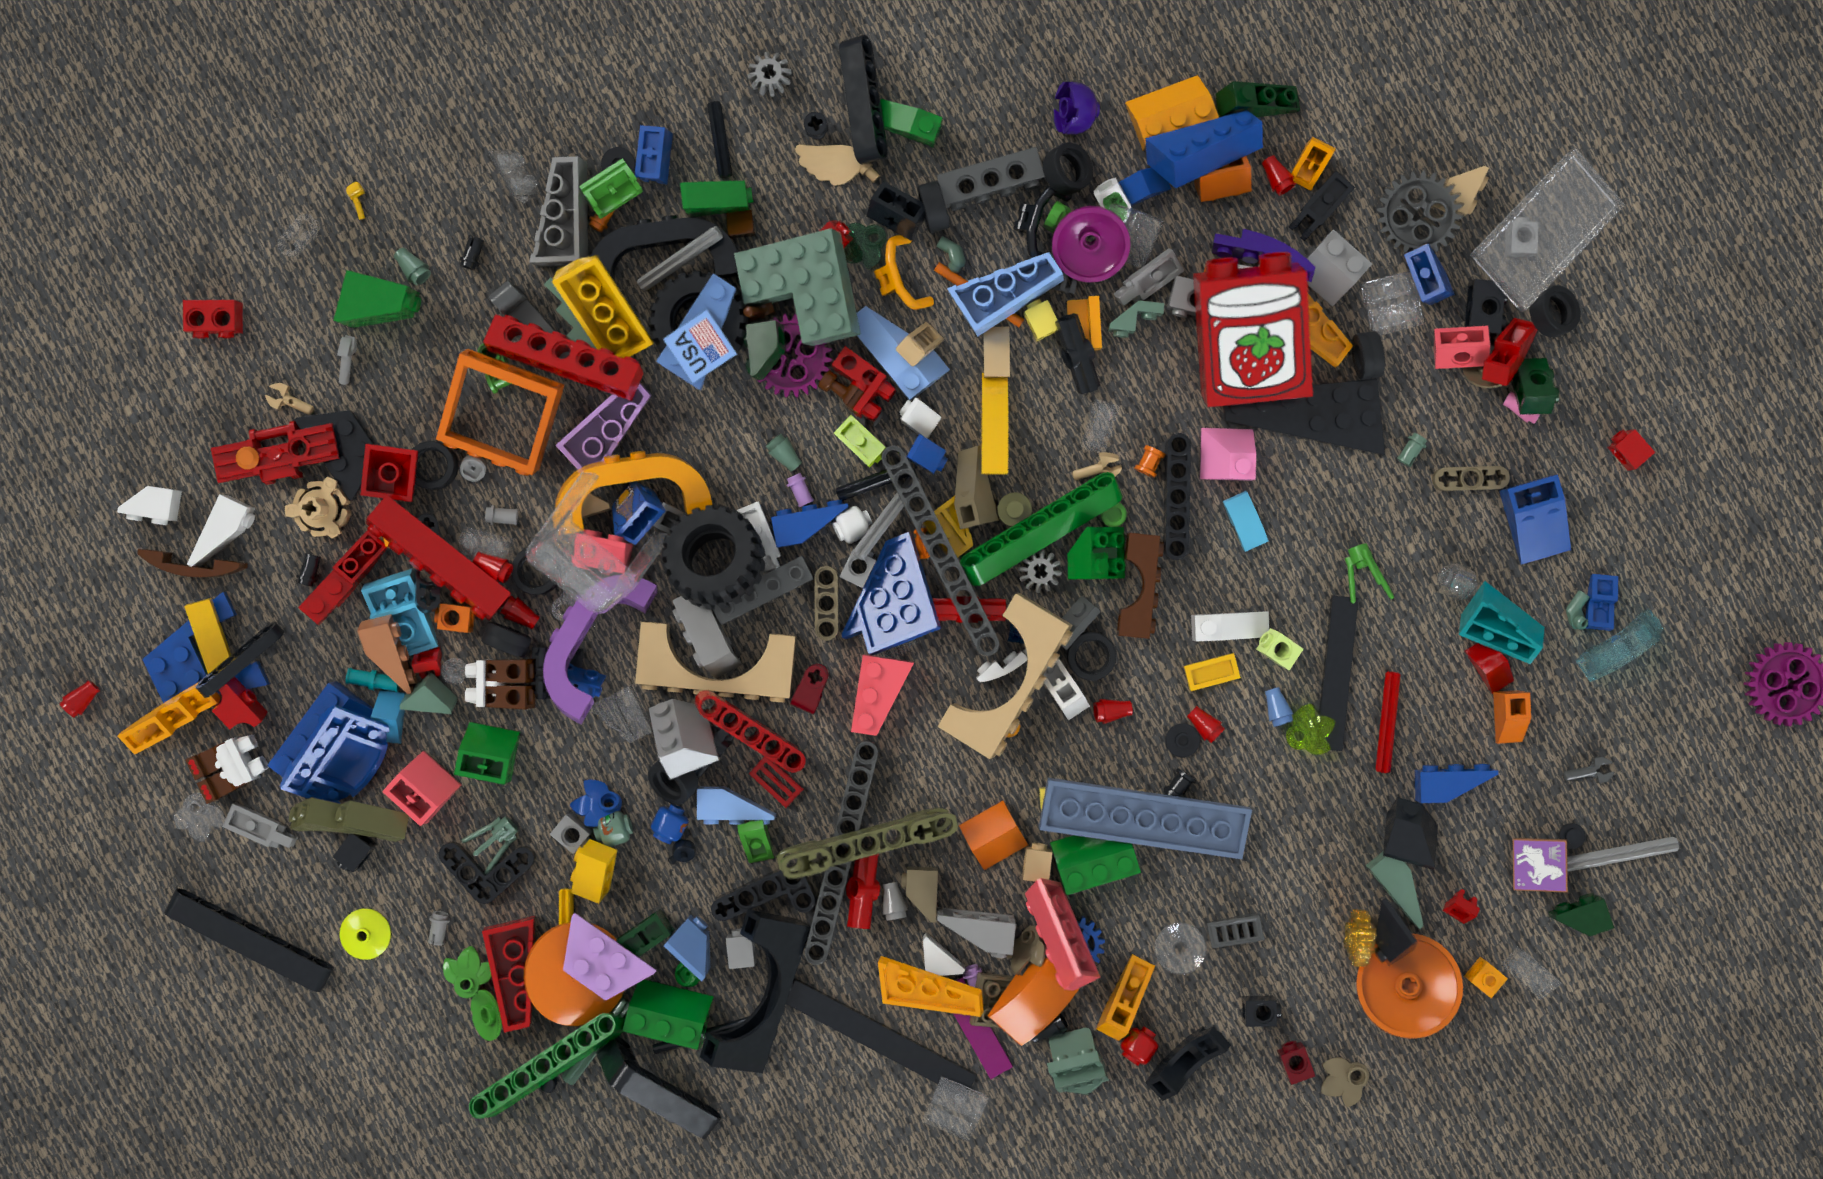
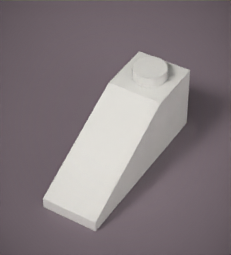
[187,494,255,567]
[1191,611,1269,641]
[1023,649,1090,720]

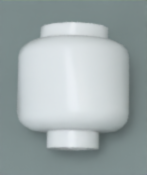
[832,506,872,544]

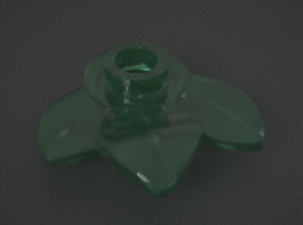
[844,222,887,270]

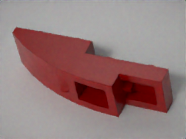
[298,530,388,625]

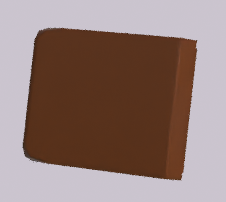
[726,210,755,239]

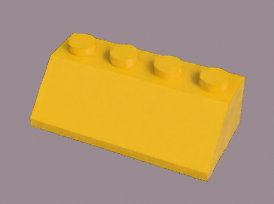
[552,255,654,358]

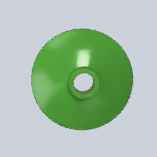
[471,989,502,1041]

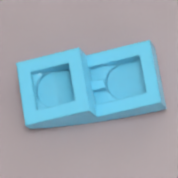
[1223,491,1268,552]

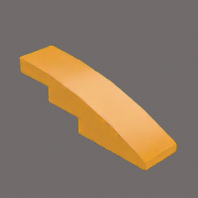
[118,682,221,755]

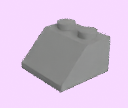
[1307,229,1372,307]

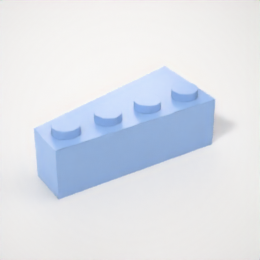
[947,252,1064,337]

